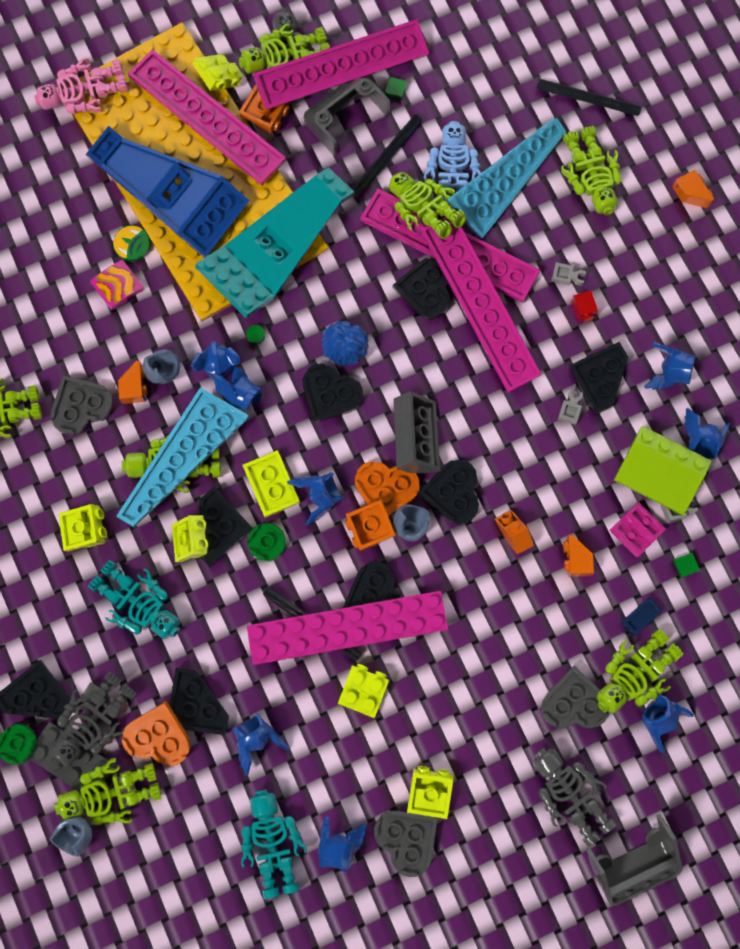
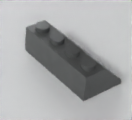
[393,391,440,473]

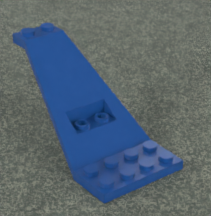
[85,126,250,258]

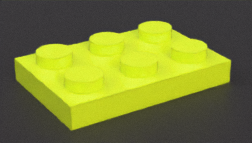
[243,450,300,518]

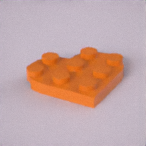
[355,461,420,516]
[122,701,191,766]

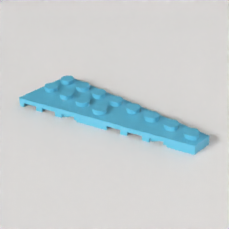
[447,118,566,239]
[117,387,249,527]

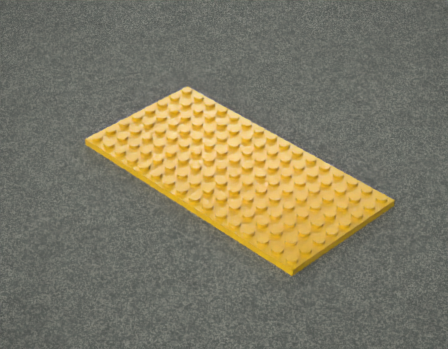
[66,23,328,322]

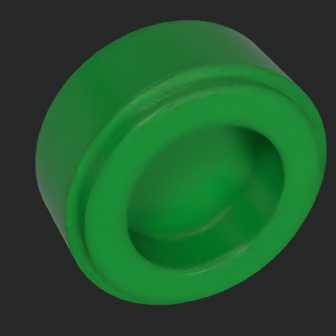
[246,325,265,345]

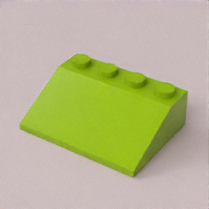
[614,426,711,516]

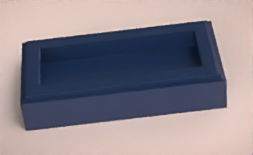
[620,596,663,637]

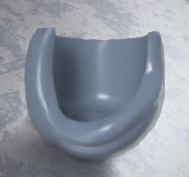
[143,349,180,384]
[393,504,430,541]
[50,816,92,857]

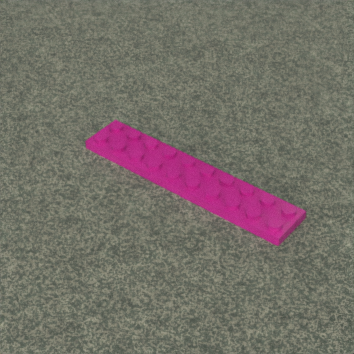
[253,19,429,110]
[128,49,286,186]
[360,189,540,303]
[421,217,542,393]
[247,591,448,665]

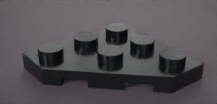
[569,341,629,416]
[199,486,253,568]
[0,660,77,719]
[170,667,229,735]

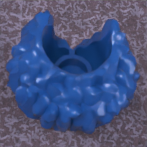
[321,320,369,366]

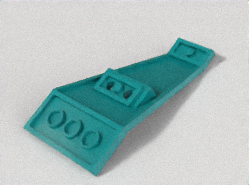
[195,167,354,318]

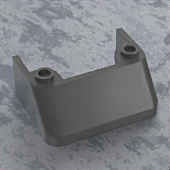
[304,78,390,157]
[586,814,683,906]

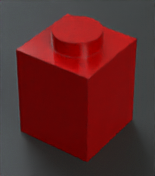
[571,291,598,322]

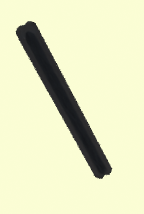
[537,79,642,116]
[352,114,422,198]
[263,587,362,661]

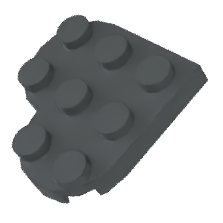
[51,375,114,435]
[540,665,609,729]
[374,811,438,877]

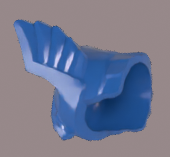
[191,341,240,379]
[644,342,696,390]
[213,366,263,410]
[684,408,731,459]
[287,472,344,526]
[642,695,694,754]
[232,713,290,775]
[318,816,367,871]

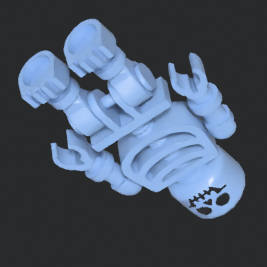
[424,121,481,206]

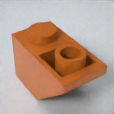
[672,170,714,208]
[118,361,148,404]
[495,510,534,554]
[563,535,594,577]

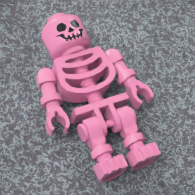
[34,57,128,114]

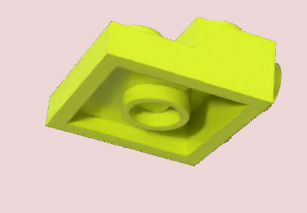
[192,54,244,91]
[58,504,107,552]
[172,515,208,562]
[338,664,389,719]
[407,766,453,819]

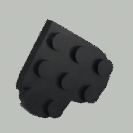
[392,258,450,321]
[302,363,363,423]
[418,460,479,525]
[343,562,402,608]

